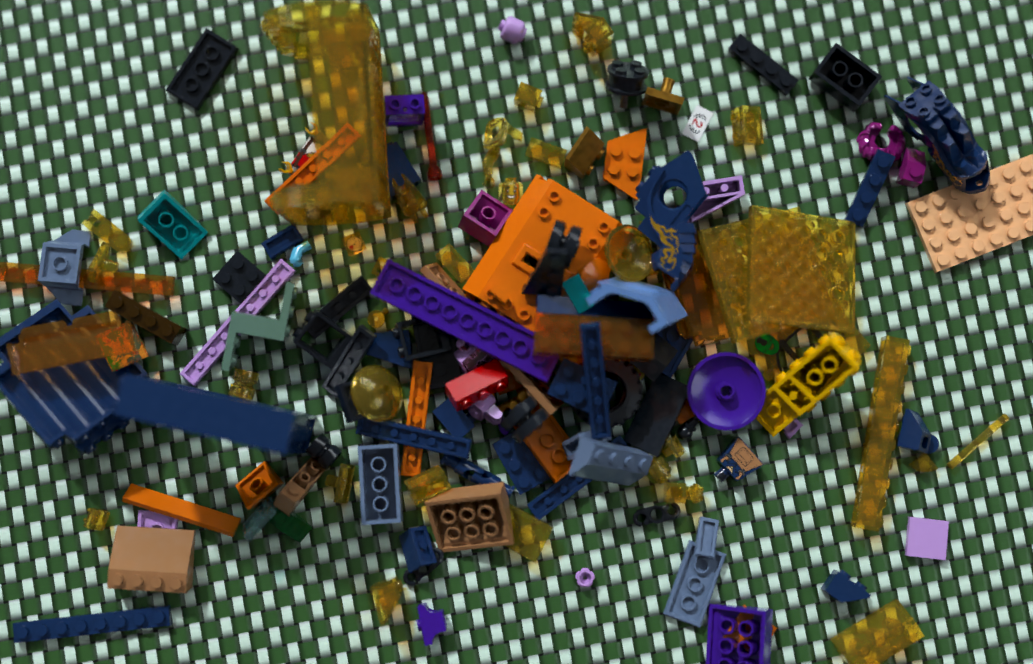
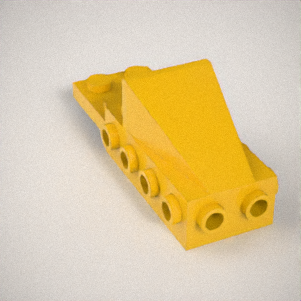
[755,332,862,437]

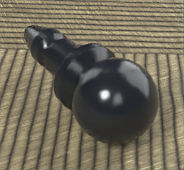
[677,416,700,440]

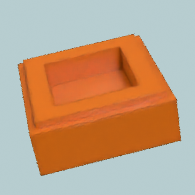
[490,285,510,305]

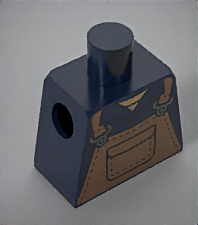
[714,436,764,483]

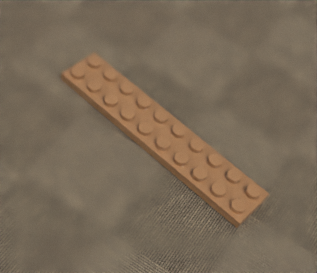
[420,262,564,415]

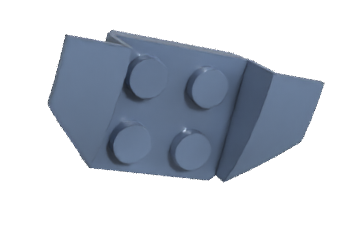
[38,229,92,306]

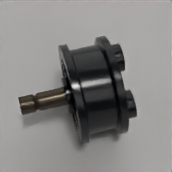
[605,60,649,109]

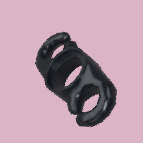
[633,502,681,527]
[403,548,444,586]

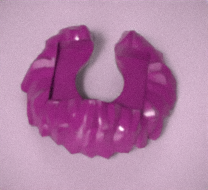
[856,122,906,162]

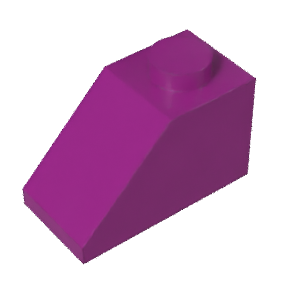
[896,147,926,188]

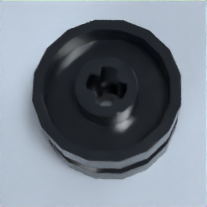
[547,219,583,269]
[500,395,550,444]

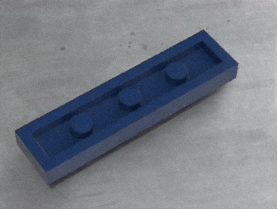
[844,149,896,227]

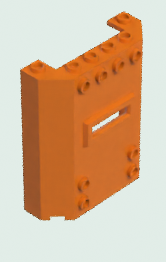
[462,174,633,346]

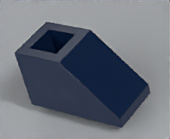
[897,409,932,454]
[821,569,871,603]

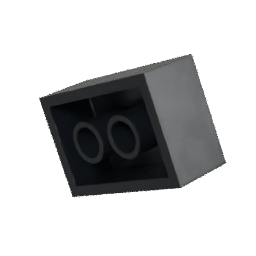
[808,43,882,112]

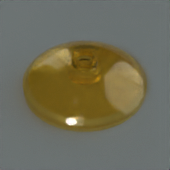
[605,225,653,282]
[351,365,403,422]

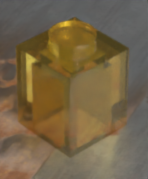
[514,82,544,112]

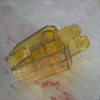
[392,173,429,224]

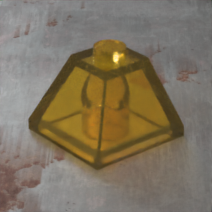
[370,576,404,626]

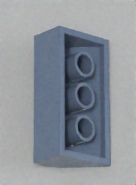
[568,437,653,486]

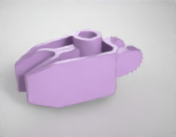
[467,394,503,426]

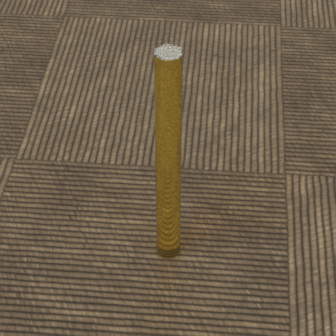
[947,413,1009,470]

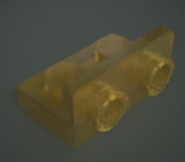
[731,105,764,147]

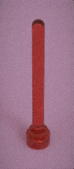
[421,92,443,181]

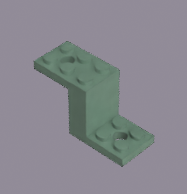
[221,282,298,371]

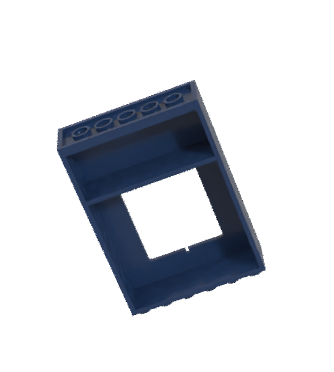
[113,374,316,455]

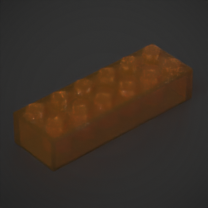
[532,312,655,362]

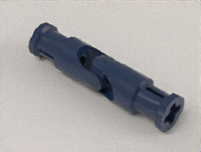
[440,454,515,498]

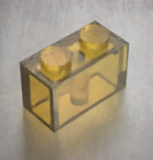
[403,465,451,506]

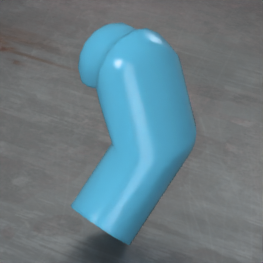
[290,240,312,267]

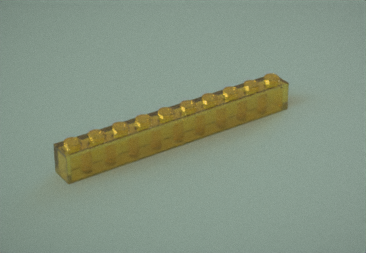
[851,336,911,532]

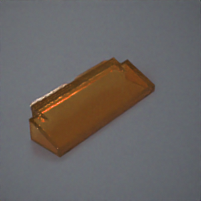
[662,229,731,347]
[7,311,136,375]

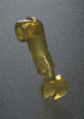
[482,145,500,188]

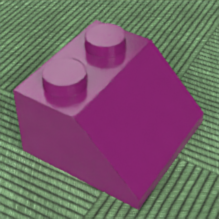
[458,190,513,247]

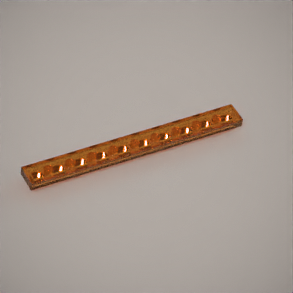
[0,262,175,296]

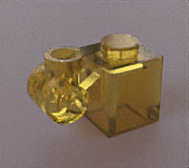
[663,482,704,503]

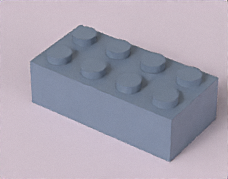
[358,444,403,525]

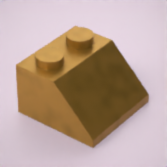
[564,126,605,179]

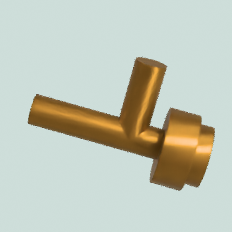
[497,386,535,412]

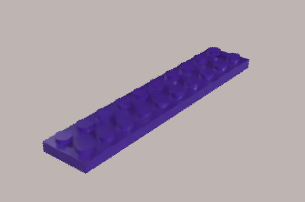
[370,259,564,383]

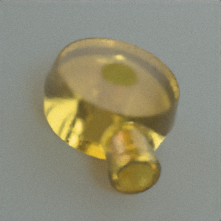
[367,307,389,328]

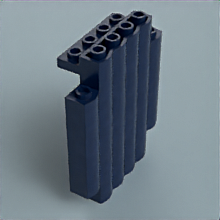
[0,299,148,455]

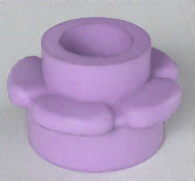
[575,568,595,587]

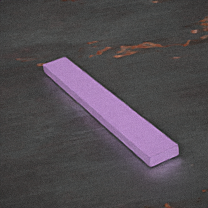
[180,259,297,386]

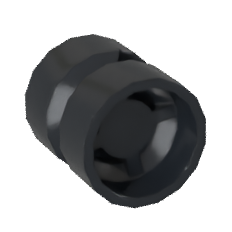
[306,433,343,470]

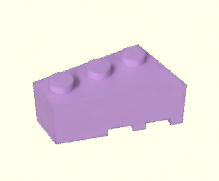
[682,175,745,223]

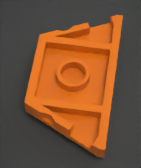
[603,128,647,201]

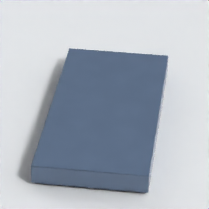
[663,540,726,628]

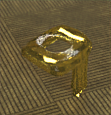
[483,117,523,150]

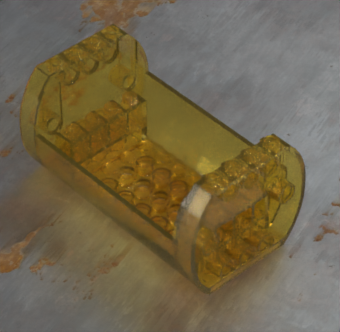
[261,0,391,226]

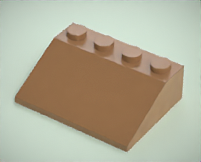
[425,482,514,552]
[107,525,195,593]

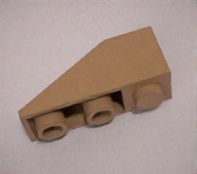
[273,458,325,516]

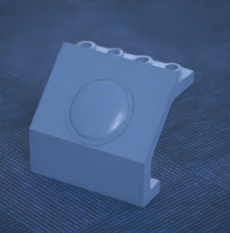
[586,276,688,334]

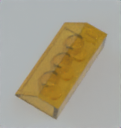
[830,599,924,664]

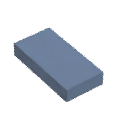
[694,516,719,559]

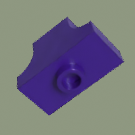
[417,602,447,646]

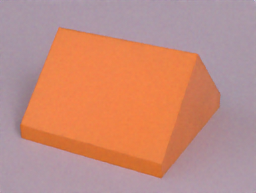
[235,461,284,510]

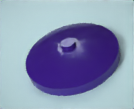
[686,352,766,430]

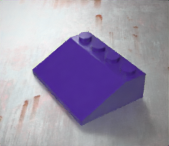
[706,604,773,664]

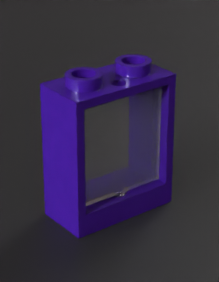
[384,94,425,127]

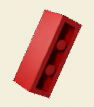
[445,359,508,411]

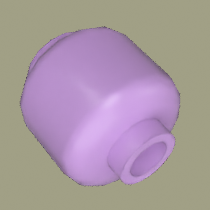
[498,16,527,44]

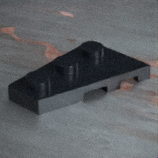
[522,247,567,296]

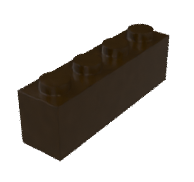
[105,290,187,345]

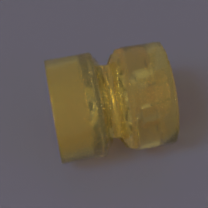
[228,368,260,400]

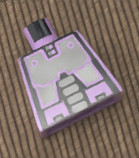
[454,340,500,374]

